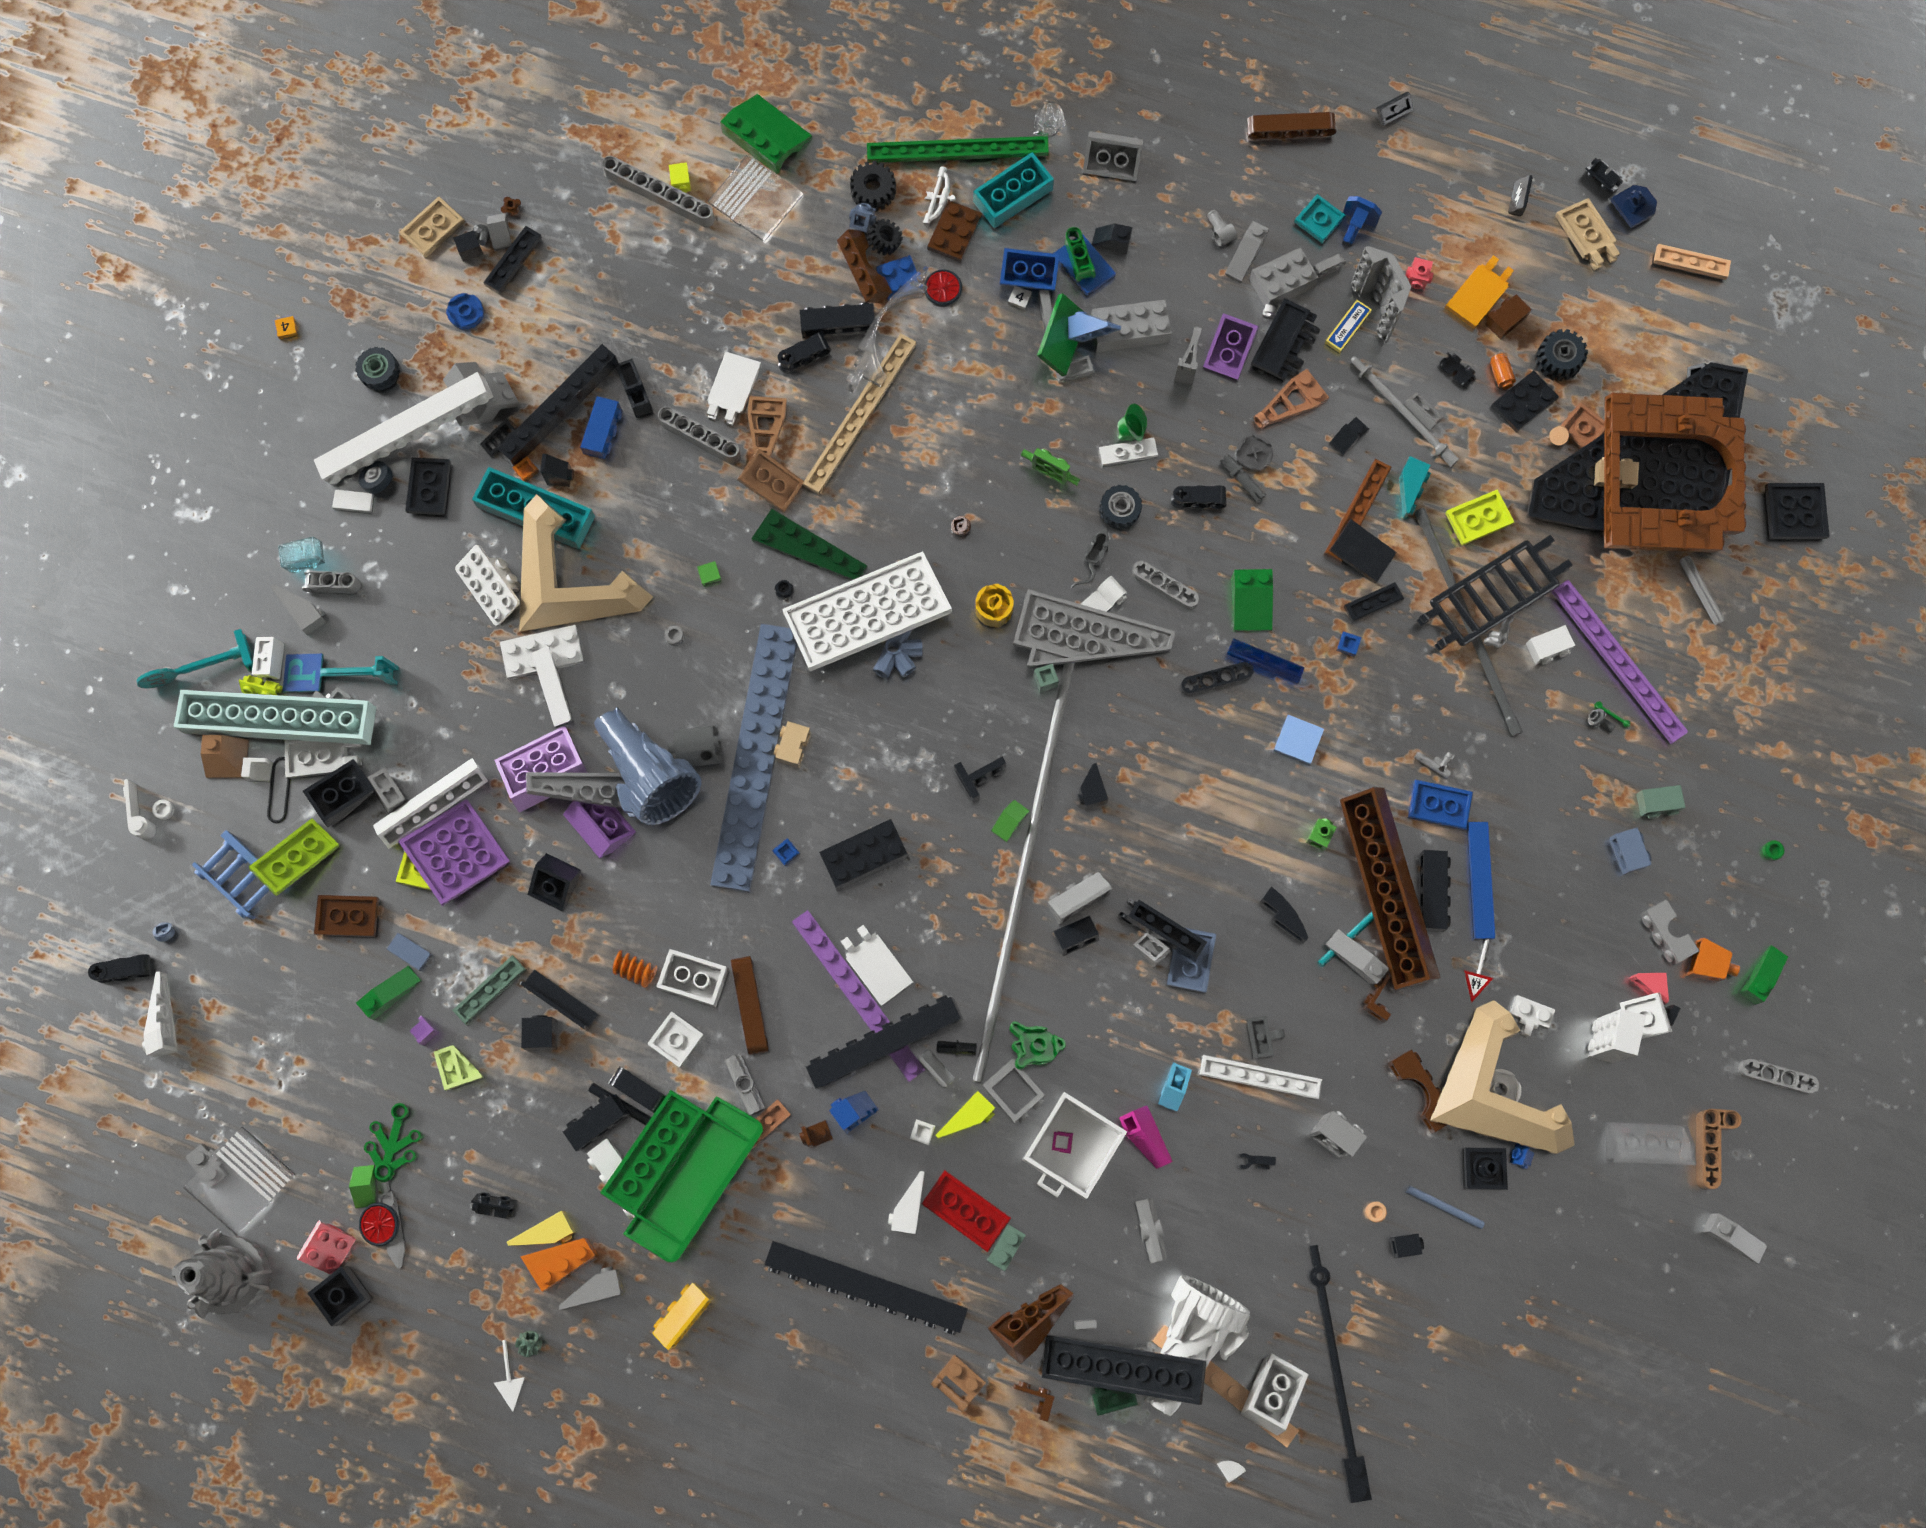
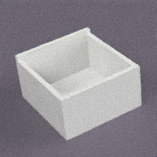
[1022,1092,1127,1200]

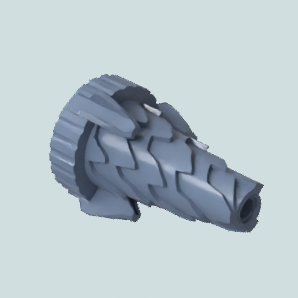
[594,707,702,825]

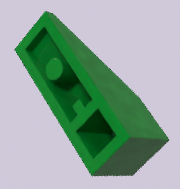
[1739,945,1788,1005]
[356,966,421,1020]

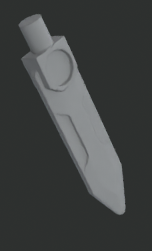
[378,1182,406,1269]

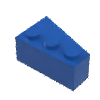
[829,1091,879,1134]

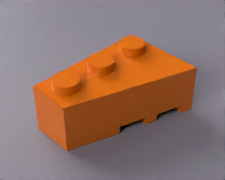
[520,1238,599,1292]

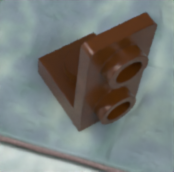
[1363,975,1391,1023]
[799,1120,833,1148]
[1013,1381,1054,1422]

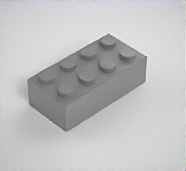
[1091,300,1171,353]

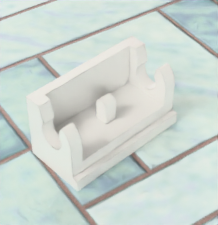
[252,637,285,680]

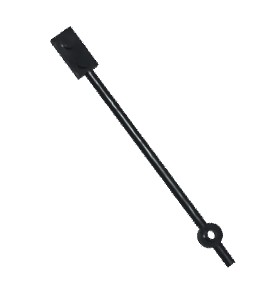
[1309,1245,1372,1503]

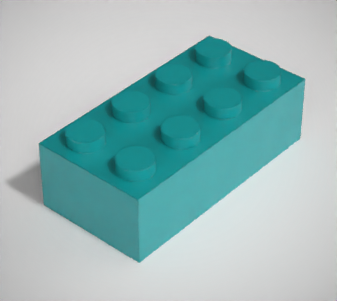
[973,152,1054,229]

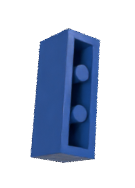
[580,396,623,460]

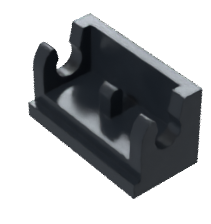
[1054,915,1099,956]

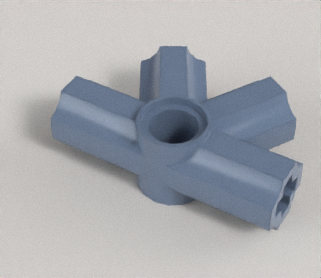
[873,629,923,678]

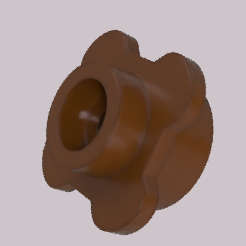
[501,197,521,216]

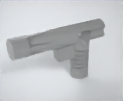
[1414,752,1454,779]

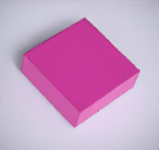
[1052,1131,1073,1154]

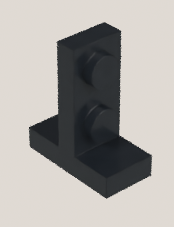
[954,756,1006,802]

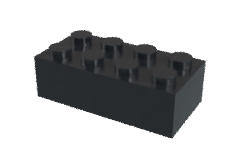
[819,819,908,891]

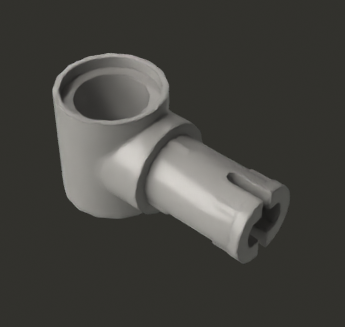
[1207,210,1237,246]

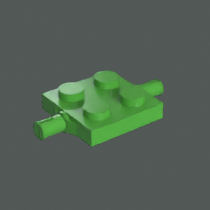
[1021,448,1080,486]

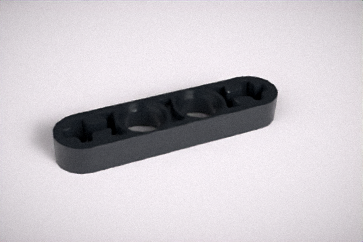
[1180,662,1254,696]

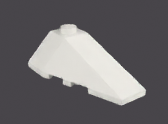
[142,972,178,1057]

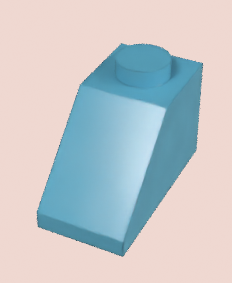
[1158,1062,1192,1111]

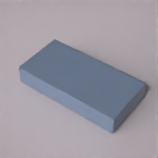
[387,933,432,971]

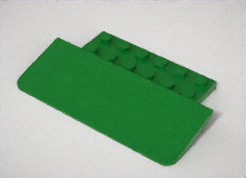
[600,1090,763,1263]

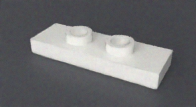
[1099,438,1158,467]

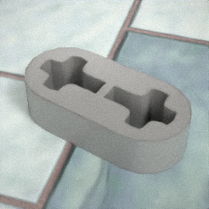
[1313,254,1346,279]

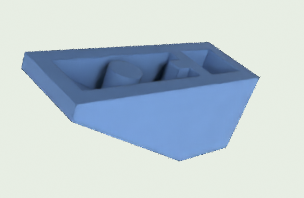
[1068,311,1121,342]

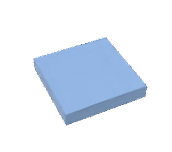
[1274,715,1324,765]

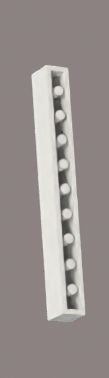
[314,372,493,484]

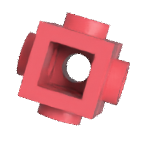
[1406,257,1434,289]

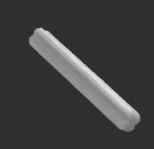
[1680,556,1725,625]

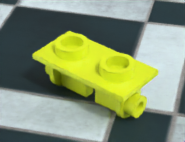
[239,675,283,695]

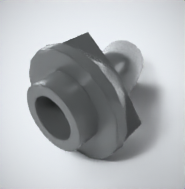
[472,224,491,246]
[1588,708,1616,732]

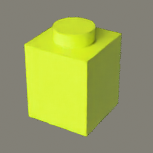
[669,162,691,193]

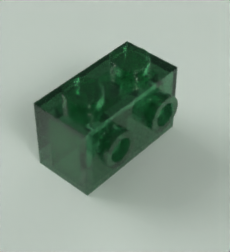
[1090,1387,1138,1416]

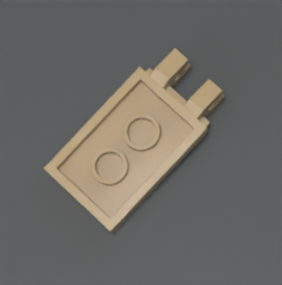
[1555,198,1620,271]

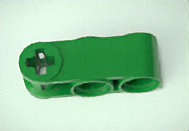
[1065,227,1096,282]

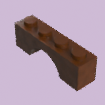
[837,229,892,303]
[1387,1049,1448,1133]

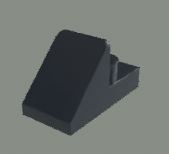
[1329,417,1370,456]

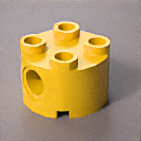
[975,584,1014,628]

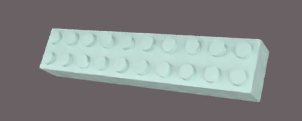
[174,690,376,745]

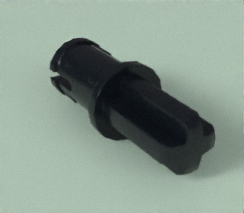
[936,1040,977,1056]

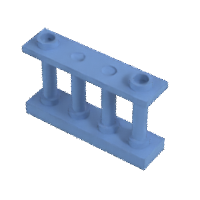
[192,830,270,920]

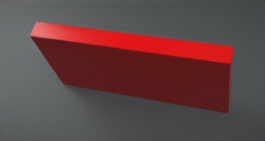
[921,1170,1011,1252]

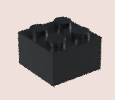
[308,1266,372,1327]

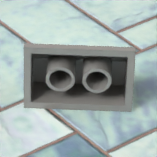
[1083,131,1143,181]
[1047,872,1112,925]

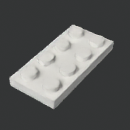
[500,625,584,680]

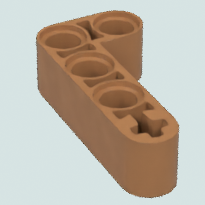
[1696,1109,1742,1190]

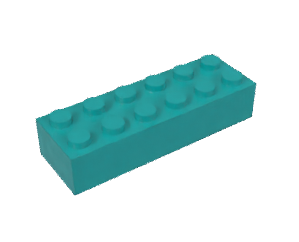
[472,467,595,550]

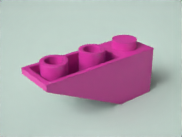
[1119,1105,1173,1169]

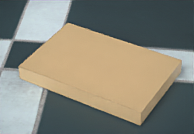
[399,197,465,258]

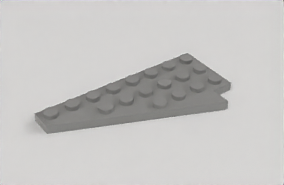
[1013,589,1175,668]

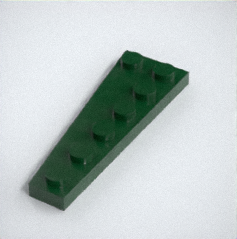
[751,508,868,581]

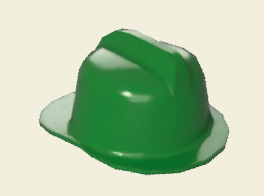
[1117,403,1147,442]

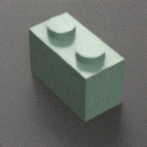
[1636,785,1686,819]
[987,1224,1026,1271]

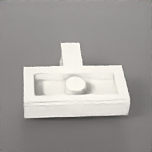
[1510,995,1555,1037]

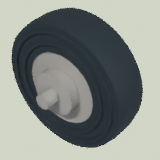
[358,461,392,494]

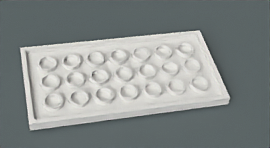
[782,551,953,672]

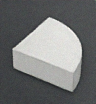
[1217,1460,1246,1483]

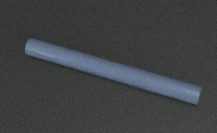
[1406,1185,1485,1229]

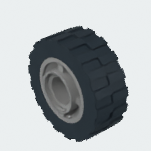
[1099,485,1142,529]

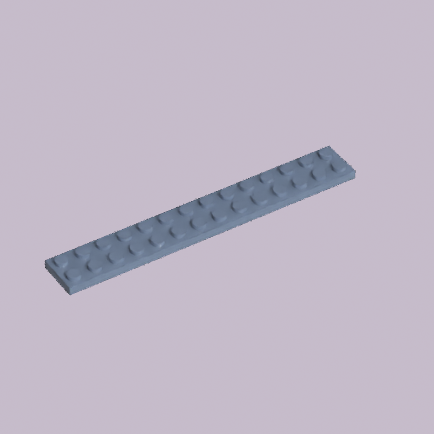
[710,624,797,892]

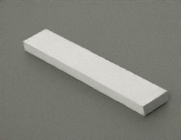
[1199,1055,1322,1100]

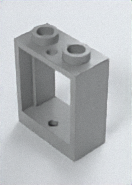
[982,1059,1045,1123]

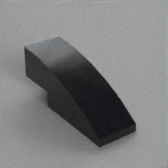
[615,359,653,418]
[1260,886,1308,944]

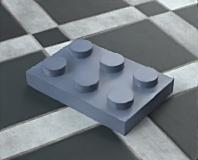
[1166,928,1216,993]

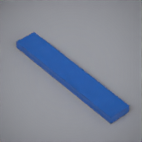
[1467,822,1495,939]

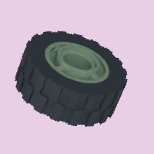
[355,347,400,391]

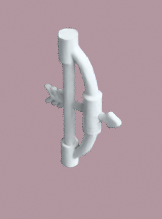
[923,167,956,226]

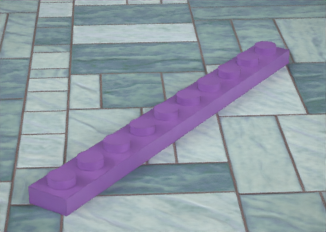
[1551,580,1688,744]
[792,910,925,1082]

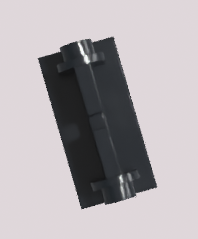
[1585,158,1623,192]
[1439,352,1476,387]
[471,1192,517,1219]

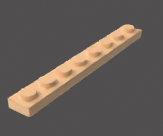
[1152,1325,1299,1447]

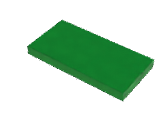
[1037,293,1088,376]

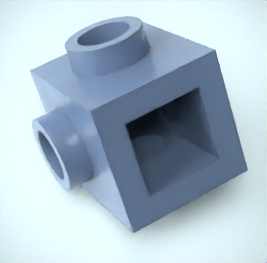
[849,203,877,232]

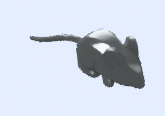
[1071,528,1109,588]

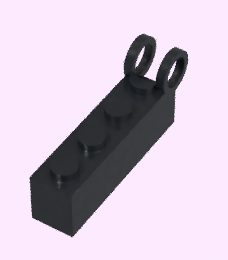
[1118,899,1207,962]

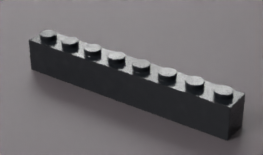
[497,344,618,466]
[806,995,963,1089]

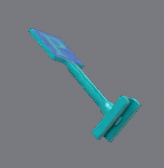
[282,653,399,692]

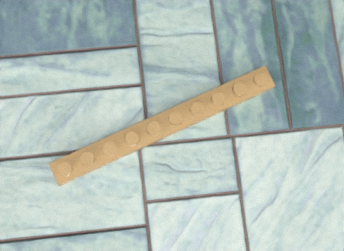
[803,333,916,495]

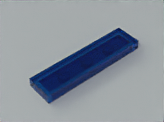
[1227,638,1305,683]

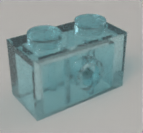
[278,537,325,573]

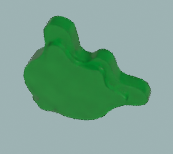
[1009,1021,1066,1070]

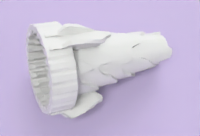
[1144,1275,1250,1416]

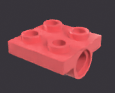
[297,1221,356,1275]

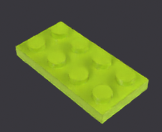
[249,818,339,896]

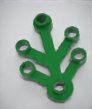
[364,1103,422,1182]

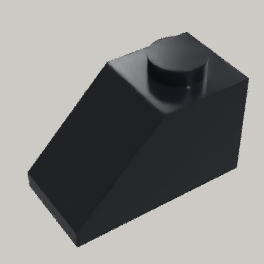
[1092,223,1133,254]
[540,454,574,487]
[1077,763,1108,810]

